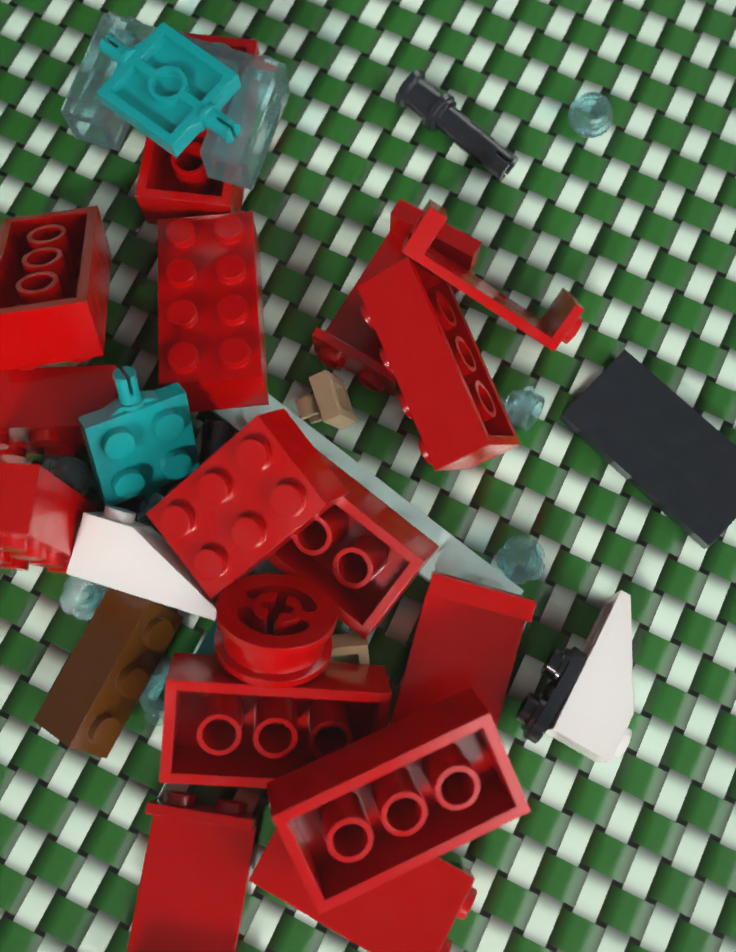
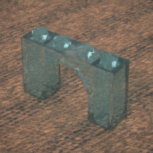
[60,13,290,190]

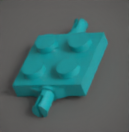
[96,22,242,158]
[77,366,200,512]

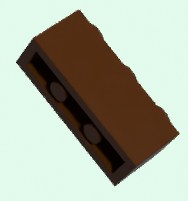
[33,587,184,759]

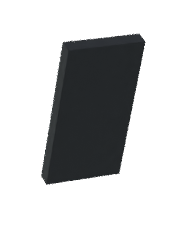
[559,350,736,549]

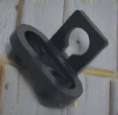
[515,646,587,744]

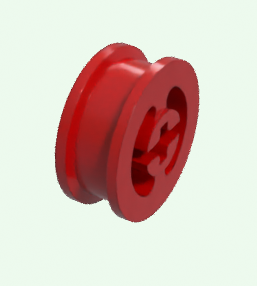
[213,573,337,688]

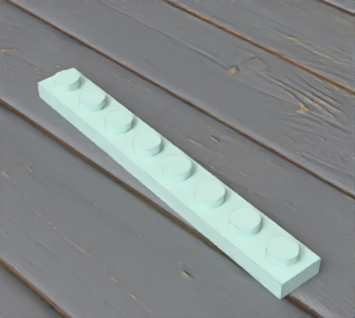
[209,394,524,595]

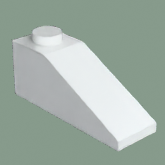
[66,505,221,621]
[545,590,634,762]

